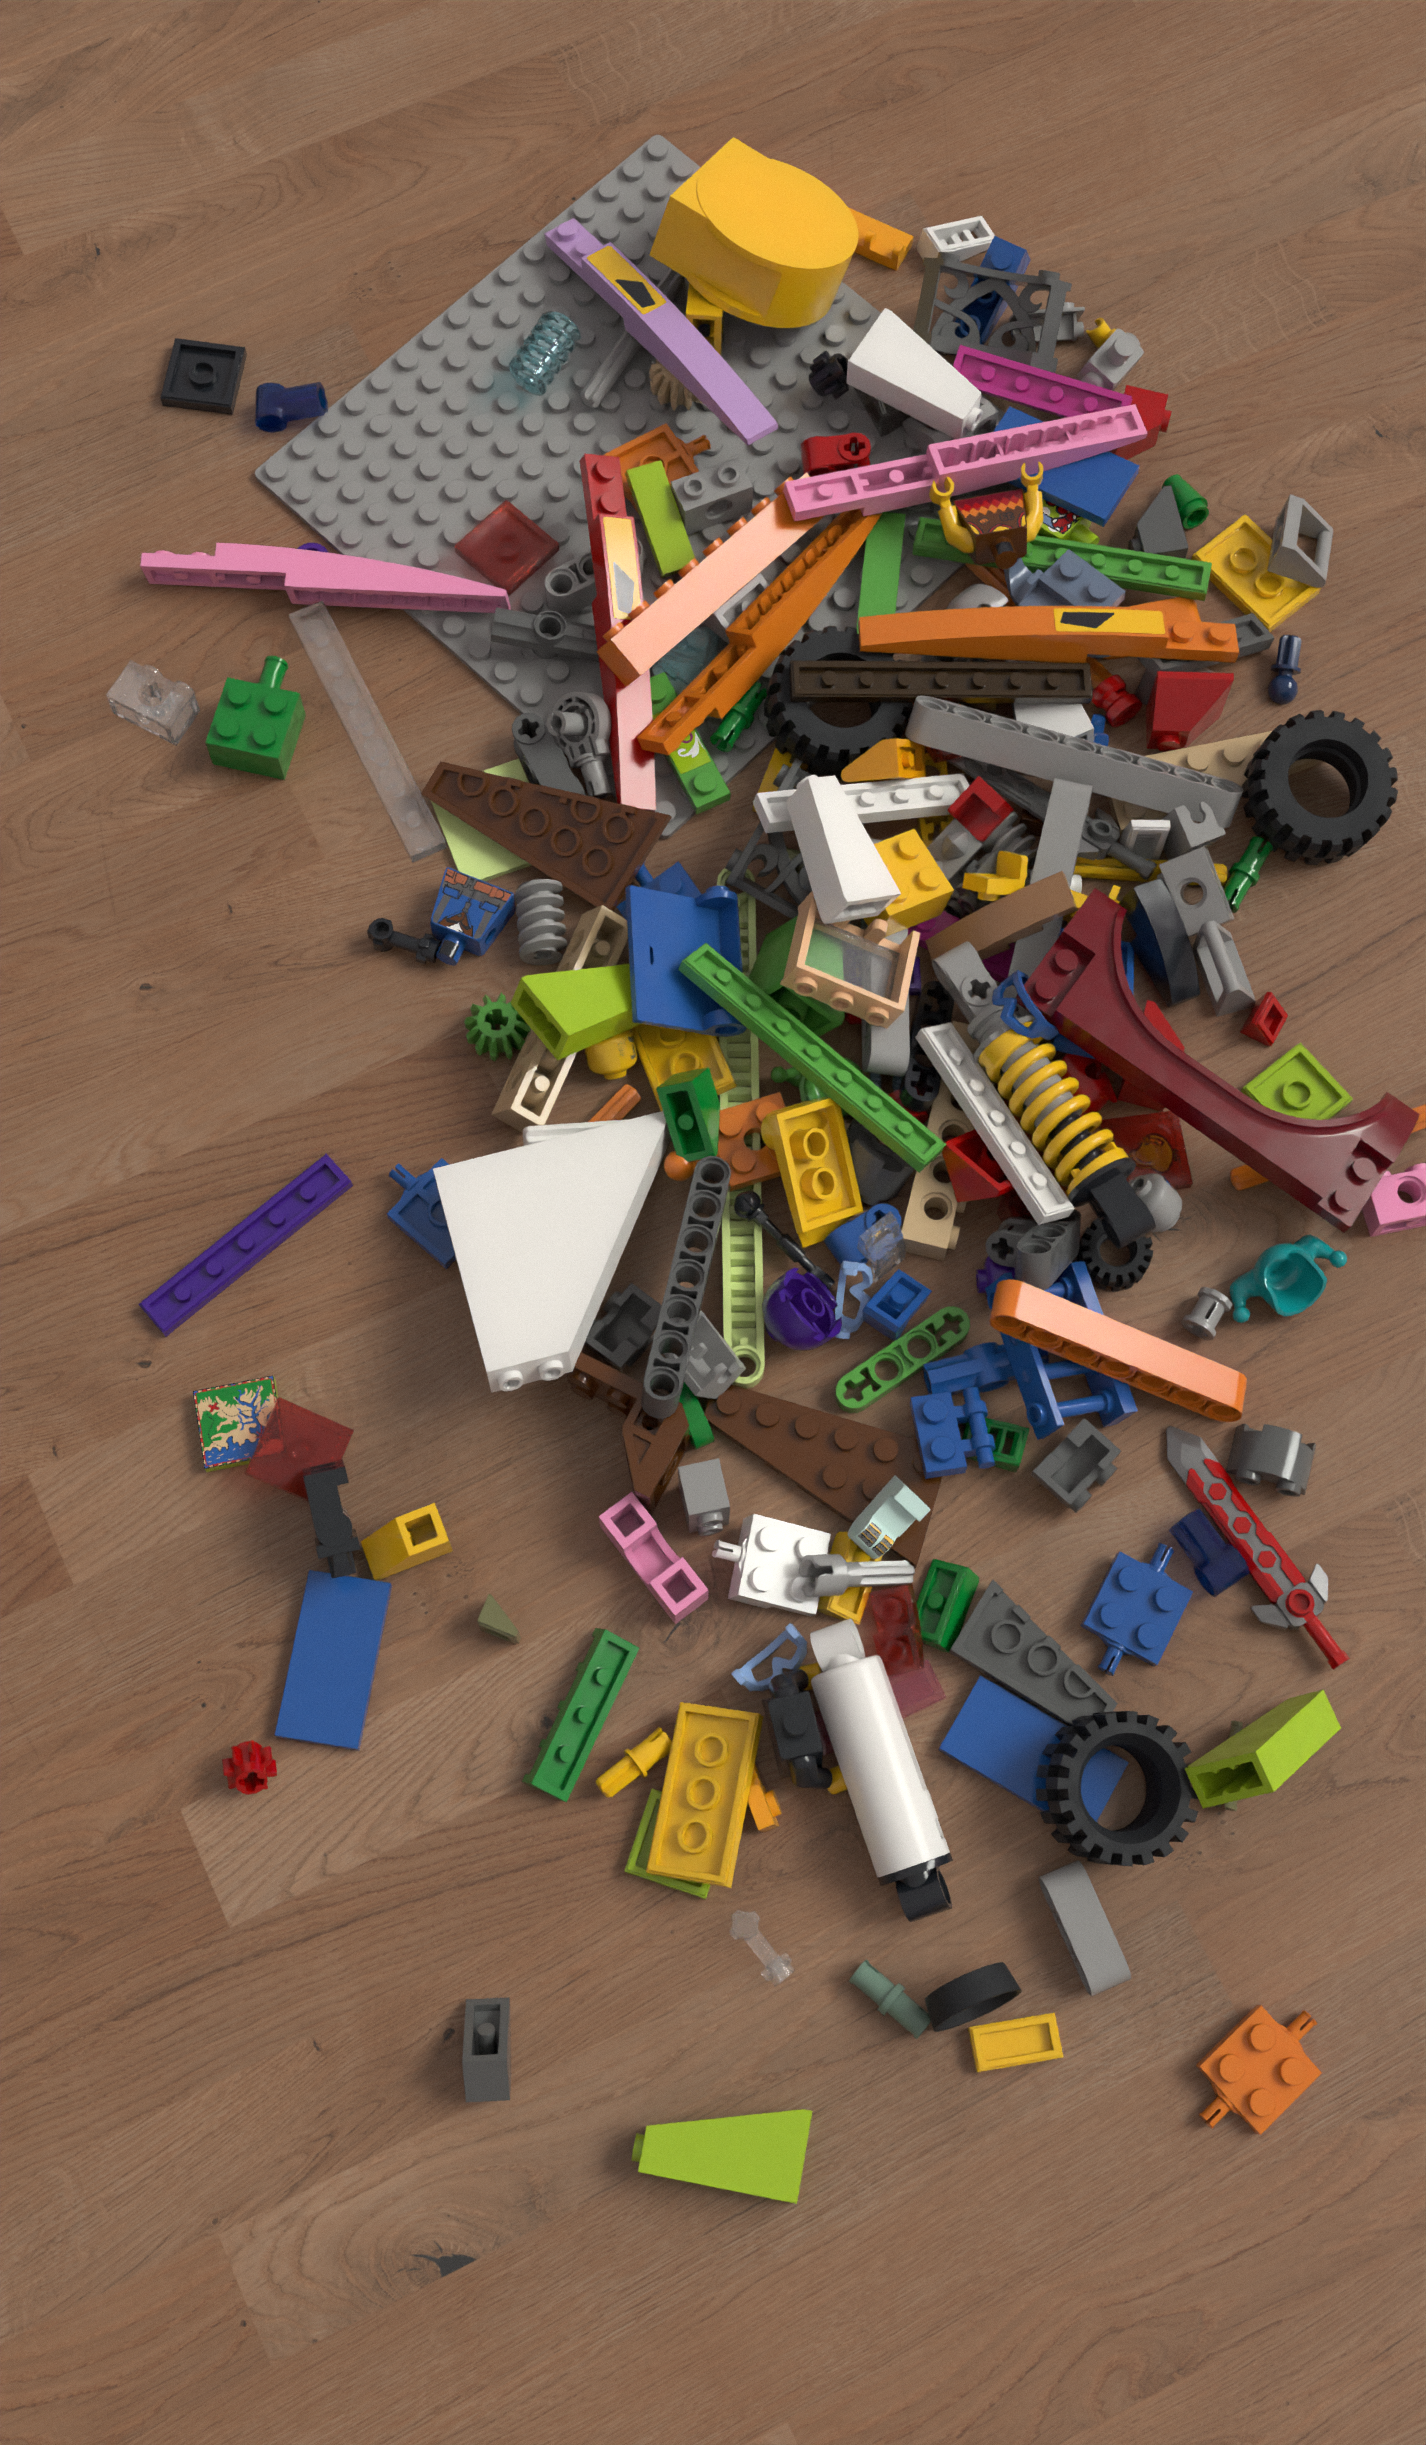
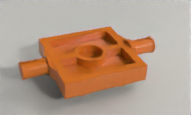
[603,423,711,514]
[1196,2005,1322,2135]

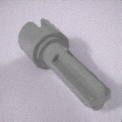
[799,1554,915,1597]

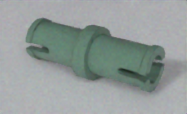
[849,1959,931,2039]

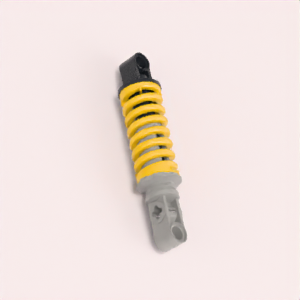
[932,941,1156,1249]

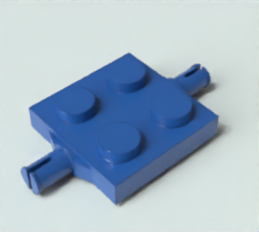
[387,1158,456,1269]
[1080,1543,1193,1676]

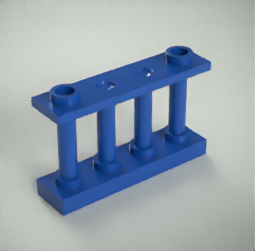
[985,1261,1138,1440]

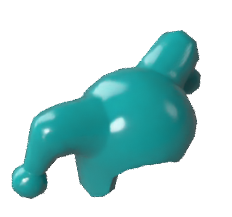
[1229,1234,1347,1323]

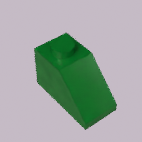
[656,1067,720,1162]

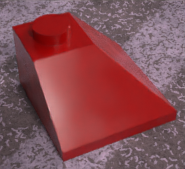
[1146,671,1234,752]

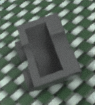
[944,852,998,919]
[846,1118,914,1205]
[584,1283,662,1372]
[1031,1418,1121,1513]
[1226,1423,1316,1497]

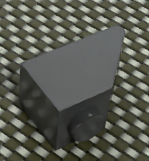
[1128,485,1188,558]
[462,1997,511,2102]

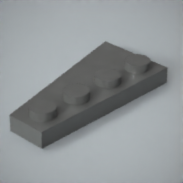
[949,1580,1118,1727]

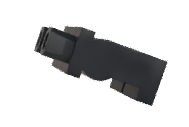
[302,1459,360,1578]

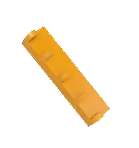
[848,207,914,271]

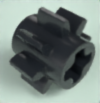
[809,350,849,400]

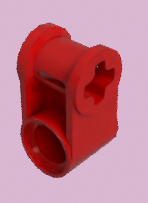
[800,433,871,477]

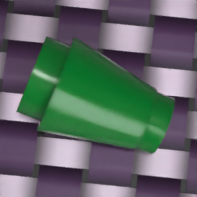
[1162,474,1209,529]

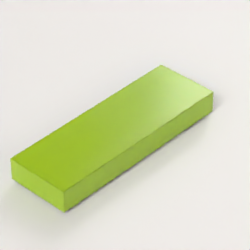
[625,460,695,578]

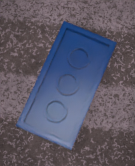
[993,406,1139,527]
[275,1570,392,1751]
[938,1675,1129,1822]

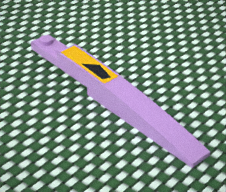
[544,218,778,446]

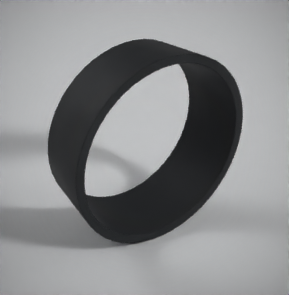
[925,1962,1022,2032]

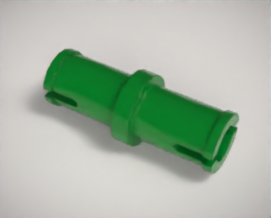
[710,681,767,752]
[1223,836,1273,913]

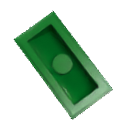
[904,1559,979,1653]

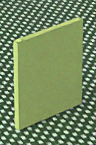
[430,759,531,881]

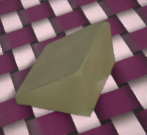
[477,1594,521,1645]

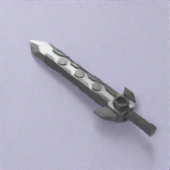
[937,749,1157,881]

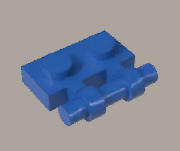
[909,1387,996,1479]

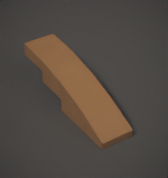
[925,871,1078,960]

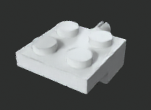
[712,1514,831,1617]

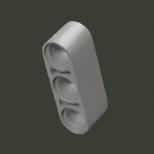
[545,539,644,616]
[1039,1860,1131,1997]

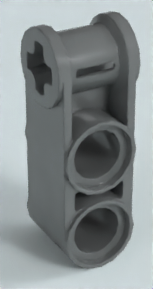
[512,713,586,795]

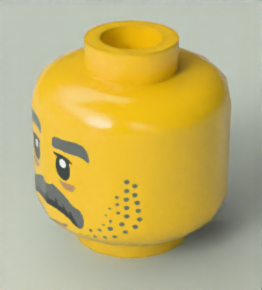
[585,1029,637,1080]

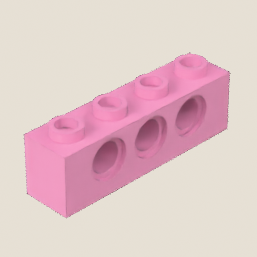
[1362,1163,1426,1237]

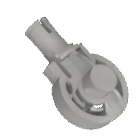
[547,691,613,799]

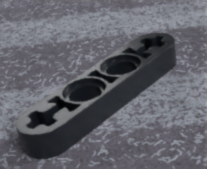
[899,981,955,1112]

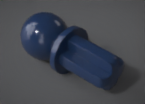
[1268,635,1302,705]

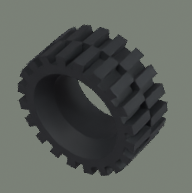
[1036,1711,1199,1867]

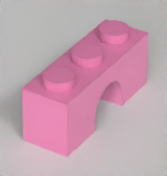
[599,1492,709,1624]

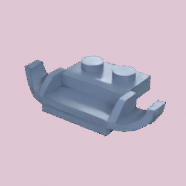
[1004,549,1126,658]

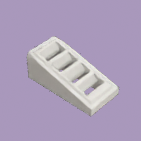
[917,216,994,262]
[1120,820,1171,860]

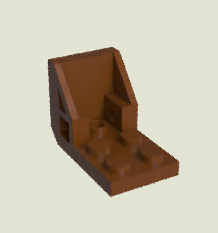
[566,1352,690,1516]

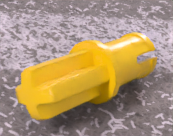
[596,1727,672,1798]

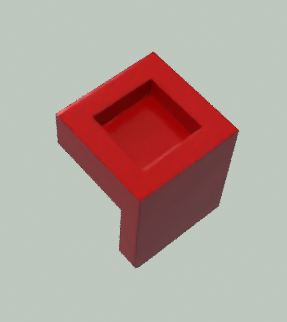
[947,776,1014,842]

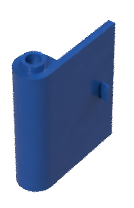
[625,885,746,1037]

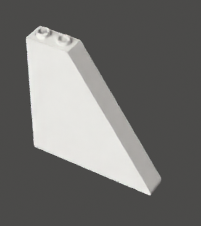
[433,1111,671,1393]

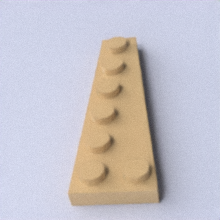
[1107,731,1324,836]

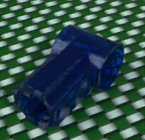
[255,382,328,433]
[1169,1508,1250,1597]

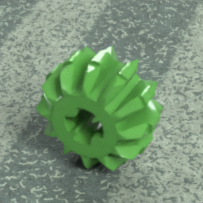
[464,993,531,1062]

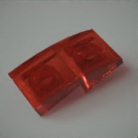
[869,1583,924,1676]

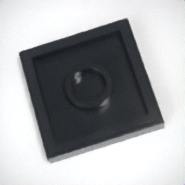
[160,338,247,415]

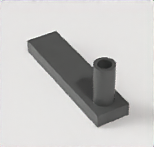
[1135,613,1275,705]

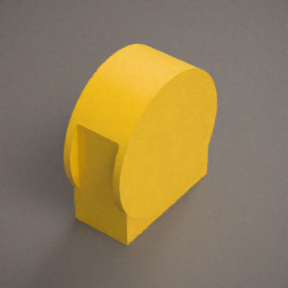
[649,137,859,328]

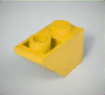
[361,1503,453,1581]

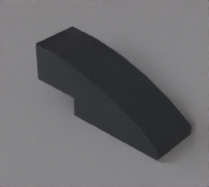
[1118,878,1200,1008]

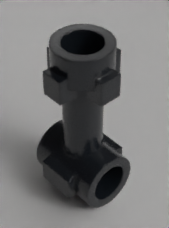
[367,918,441,964]

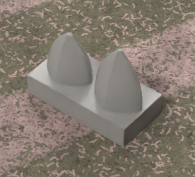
[927,819,983,882]

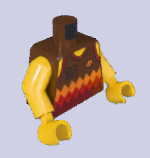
[929,462,1044,569]

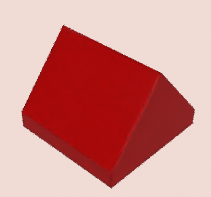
[1240,992,1288,1047]

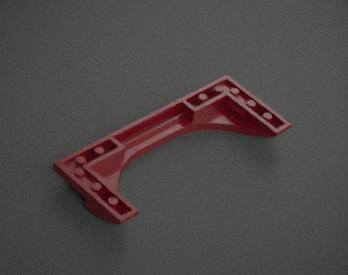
[1015,888,1420,1233]

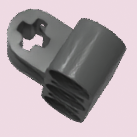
[985,1209,1081,1290]

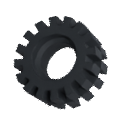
[1077,1218,1153,1292]

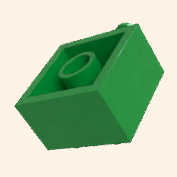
[205,656,306,780]

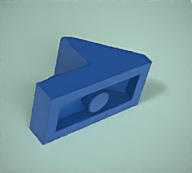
[862,1269,932,1341]

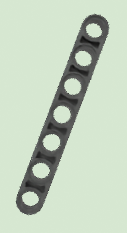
[641,1156,731,1419]

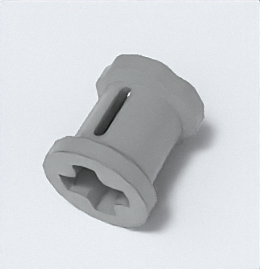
[1181,1287,1233,1340]

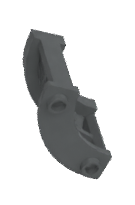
[913,252,1072,373]
[725,758,865,919]

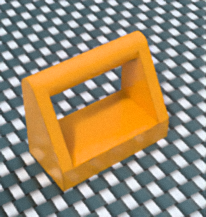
[841,738,926,783]

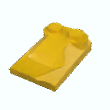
[761,1096,864,1248]

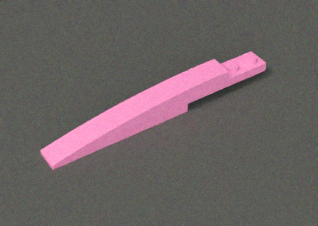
[783,404,1148,521]
[140,543,511,613]

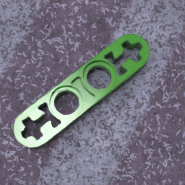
[835,1306,970,1413]

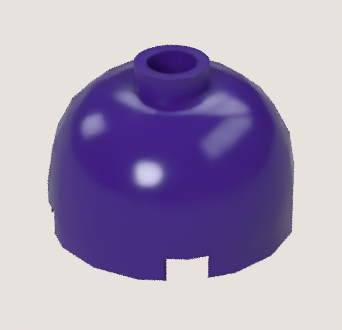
[762,1268,842,1351]

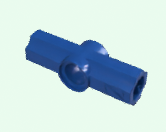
[922,1342,1049,1395]

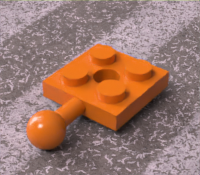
[664,1092,786,1192]

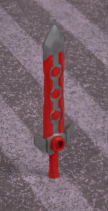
[1166,1426,1350,1670]

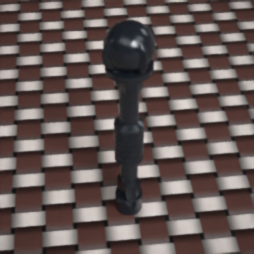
[734,1191,835,1289]

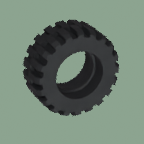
[764,626,913,780]
[1242,710,1398,865]

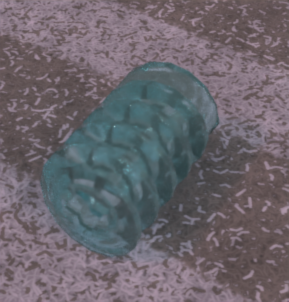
[509,311,581,396]

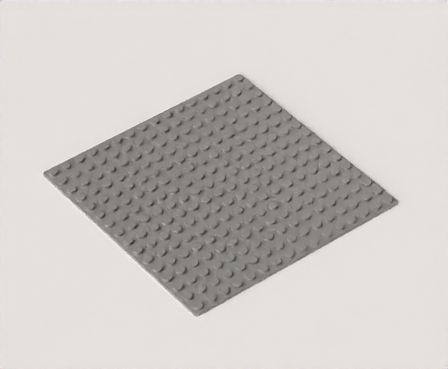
[255,135,1027,839]

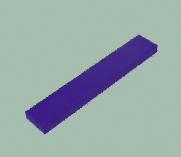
[139,1154,353,1337]

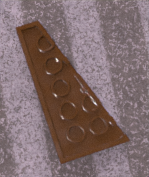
[421,761,672,912]
[705,1384,942,1569]

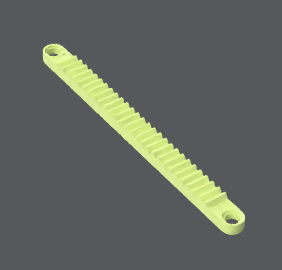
[717,869,765,1389]

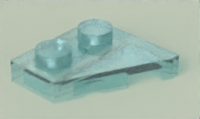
[654,626,720,686]

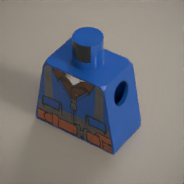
[430,867,516,966]

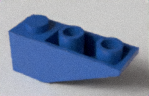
[954,235,1031,345]

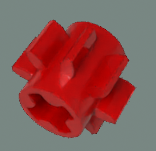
[222,1740,277,1795]

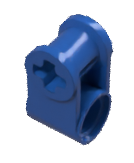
[824,1204,901,1264]

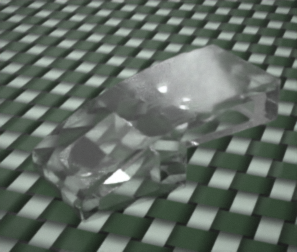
[857,1211,906,1283]

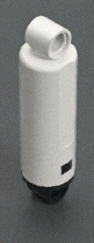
[810,1618,953,1922]

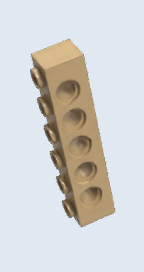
[491,905,628,1133]
[897,1021,995,1261]

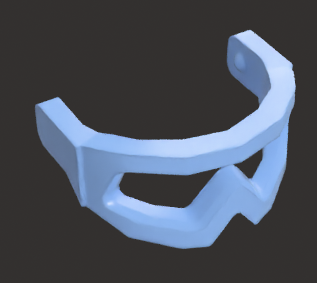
[835,1261,873,1339]
[731,1623,807,1691]

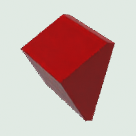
[942,1129,1052,1203]

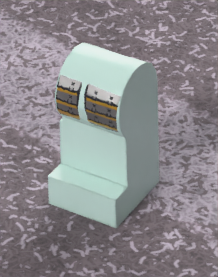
[848,1475,931,1559]

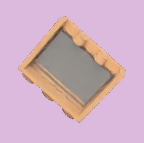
[780,891,920,1029]

